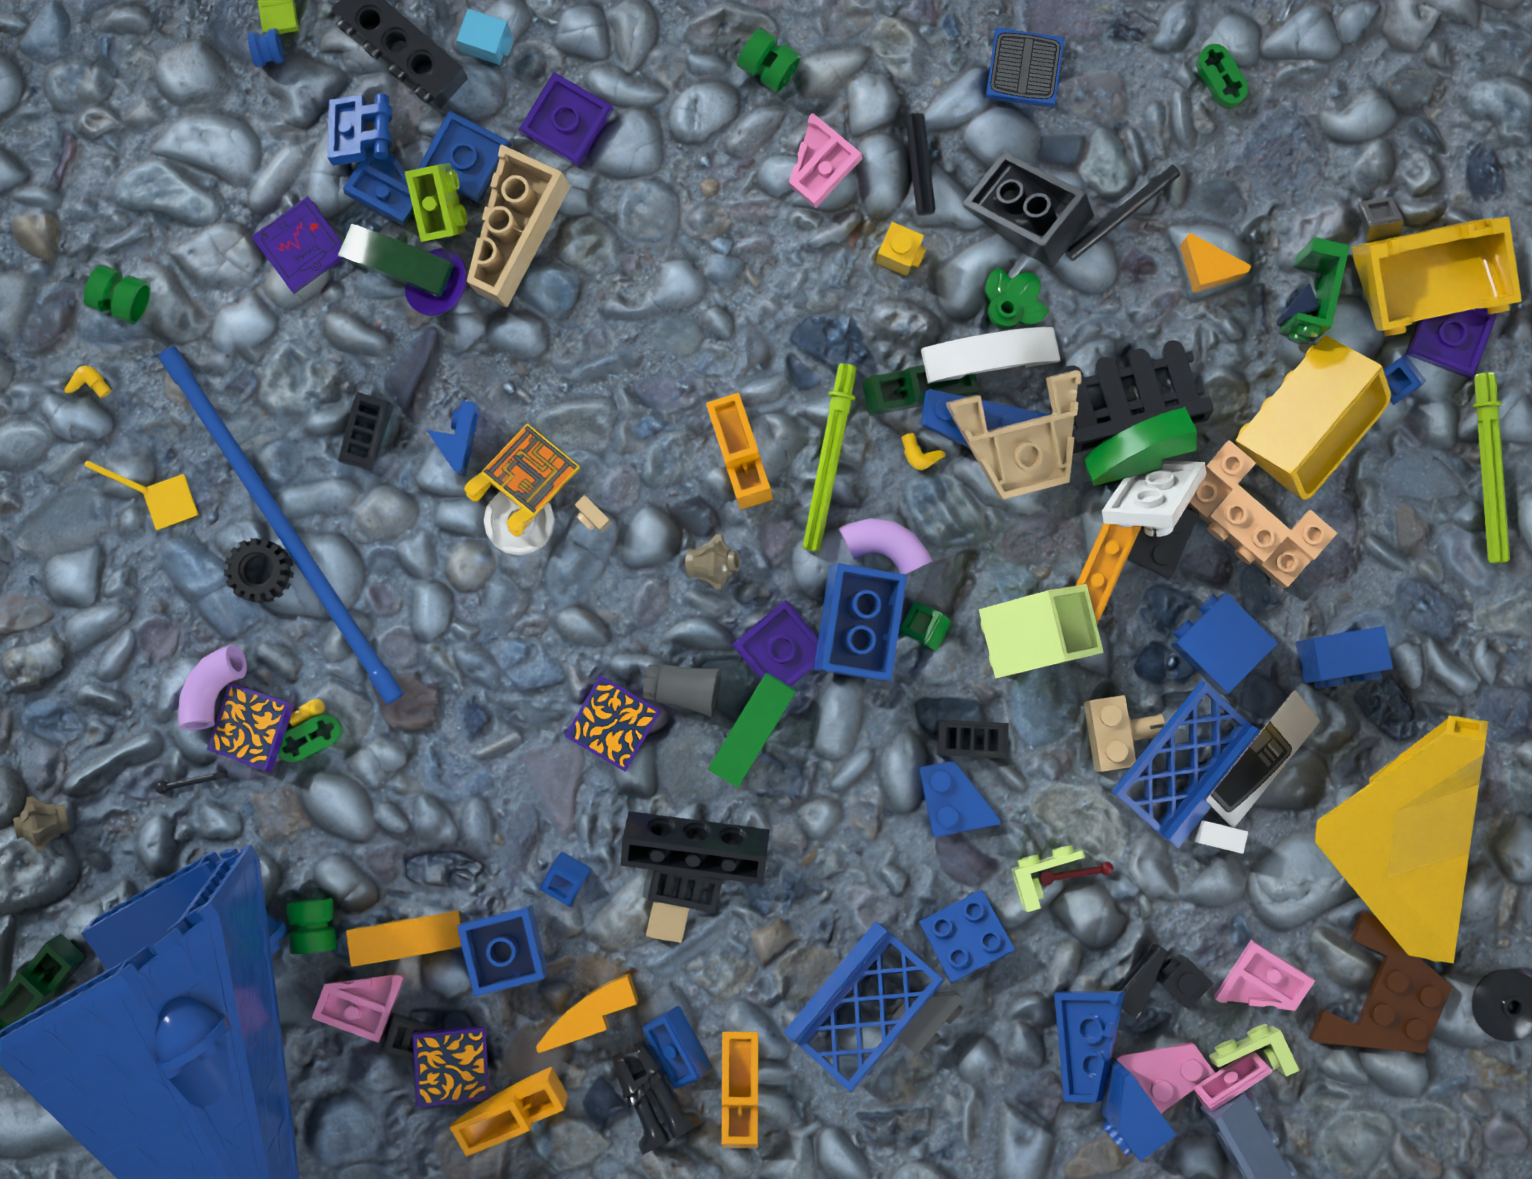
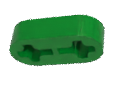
[1196,44,1248,109]
[278,714,343,762]

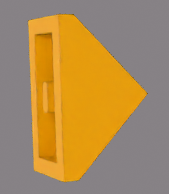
[1180,232,1251,293]

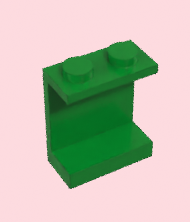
[1279,237,1350,344]

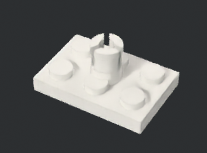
[1102,460,1206,537]

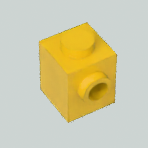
[876,222,927,277]

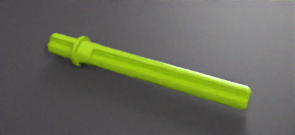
[802,363,857,552]
[1473,372,1510,563]

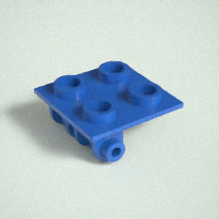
[919,889,1015,984]

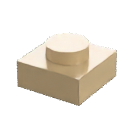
[575,495,612,533]

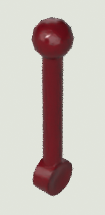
[1040,861,1114,885]

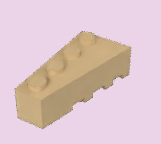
[467,144,570,308]

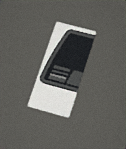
[1206,691,1320,828]

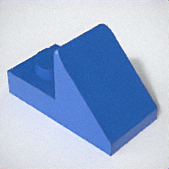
[427,401,480,477]

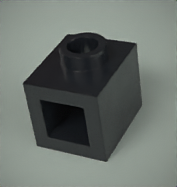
[1156,954,1214,1010]

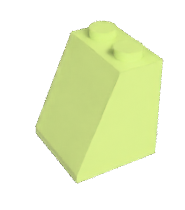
[979,584,1104,679]

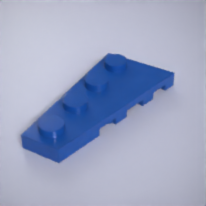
[920,389,1051,448]

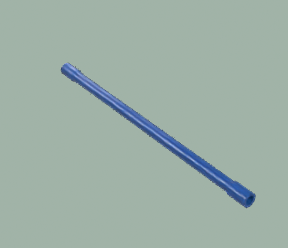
[158,346,405,705]

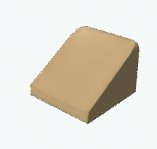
[646,901,689,943]

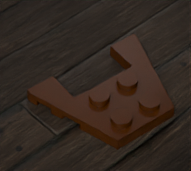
[1309,910,1452,1053]

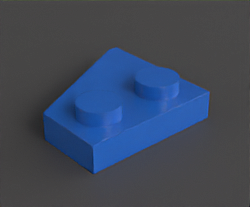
[343,148,414,227]
[919,761,1001,837]

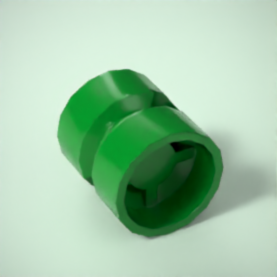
[737,28,802,93]
[83,265,151,325]
[286,898,337,954]

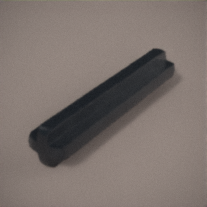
[905,113,936,216]

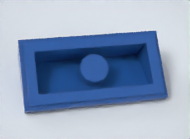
[640,1006,712,1090]

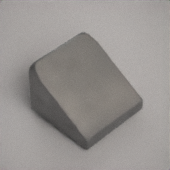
[1358,196,1404,243]

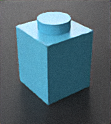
[456,9,514,65]

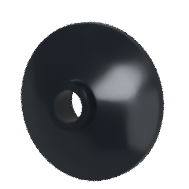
[1471,969,1532,1042]

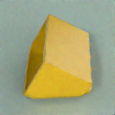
[1235,335,1391,500]

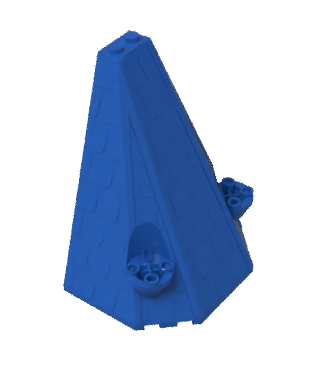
[0,845,300,1179]

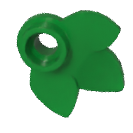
[985,268,1049,329]

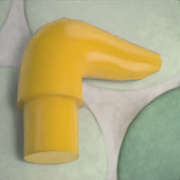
[64,365,112,399]
[901,433,946,470]
[289,699,325,728]

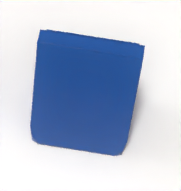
[1383,354,1426,405]
[539,852,591,907]

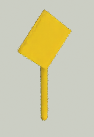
[85,461,199,531]

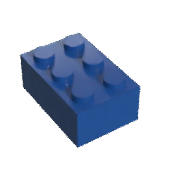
[814,563,907,681]

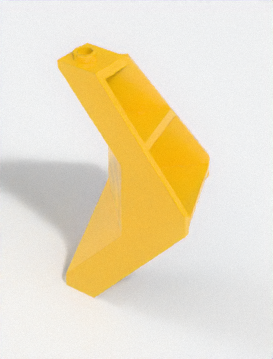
[1315,716,1488,964]

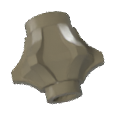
[685,534,740,590]
[13,796,70,853]

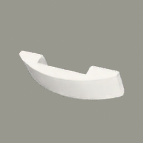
[921,327,1061,384]

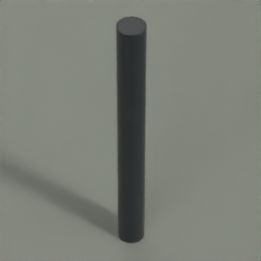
[1065,165,1181,261]

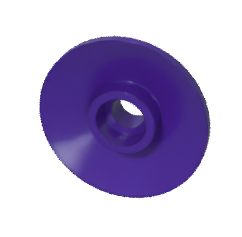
[405,248,467,316]

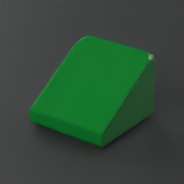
[899,601,952,651]

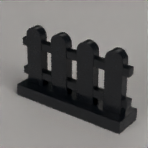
[1062,340,1214,454]

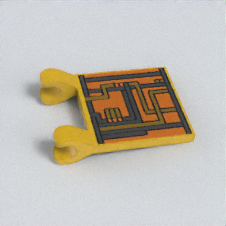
[464,424,580,537]

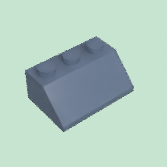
[1200,1092,1298,1179]

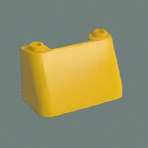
[1351,217,1522,336]

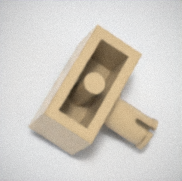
[1084,695,1165,772]

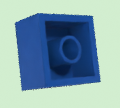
[1295,626,1393,688]
[457,905,549,997]

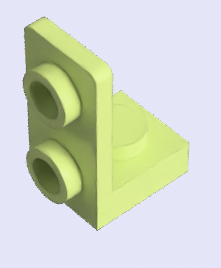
[1011,845,1085,912]
[1209,1024,1300,1077]

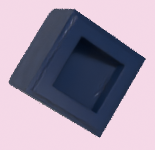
[1276,284,1319,326]

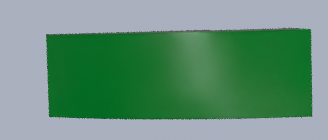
[1083,407,1197,486]
[707,672,797,788]

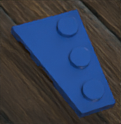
[1054,991,1125,1103]

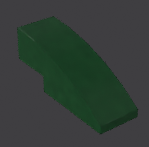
[338,224,454,296]
[861,365,979,416]
[0,934,87,1030]

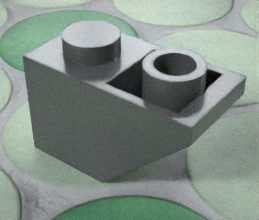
[887,991,963,1055]

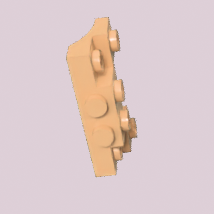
[1187,440,1337,589]

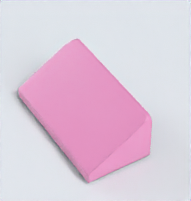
[1193,1051,1272,1112]

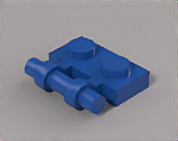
[327,93,392,166]

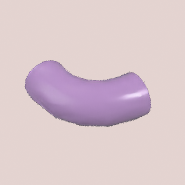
[839,518,933,574]
[178,645,247,731]

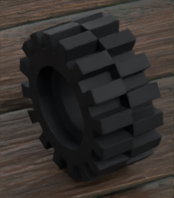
[224,538,294,603]

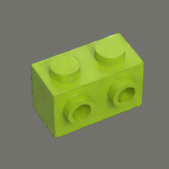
[405,163,468,242]

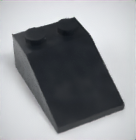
[962,151,1094,268]

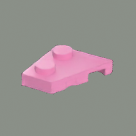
[789,113,863,208]
[1214,939,1315,1011]
[312,974,405,1043]
[1115,1042,1215,1113]

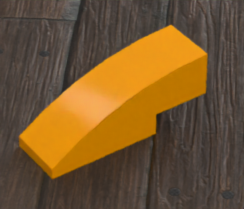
[706,392,773,510]
[346,910,462,967]
[536,973,639,1053]
[721,1032,758,1148]
[449,1066,568,1157]

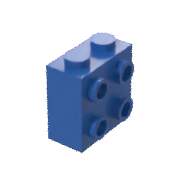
[1171,593,1278,695]

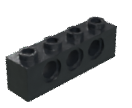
[332,0,468,109]
[620,811,770,884]

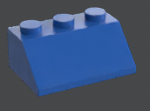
[1100,1057,1176,1162]

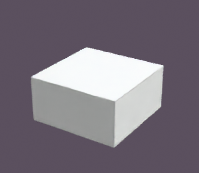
[1190,820,1248,854]

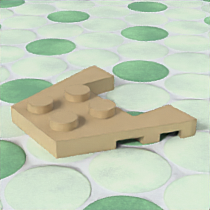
[946,370,1081,500]

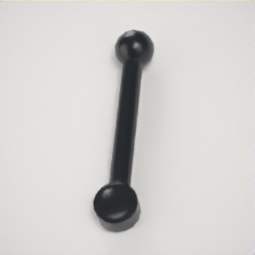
[155,771,229,794]

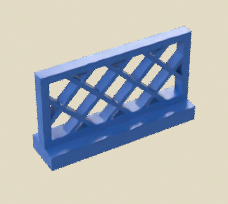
[1111,681,1261,848]
[783,921,945,1093]

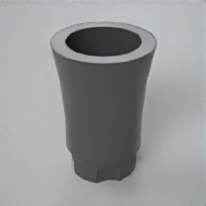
[643,664,721,717]

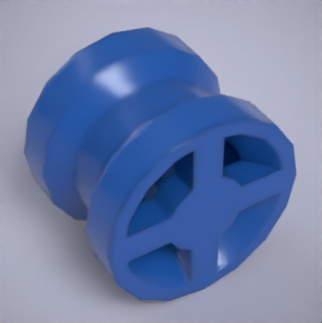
[248,28,285,68]

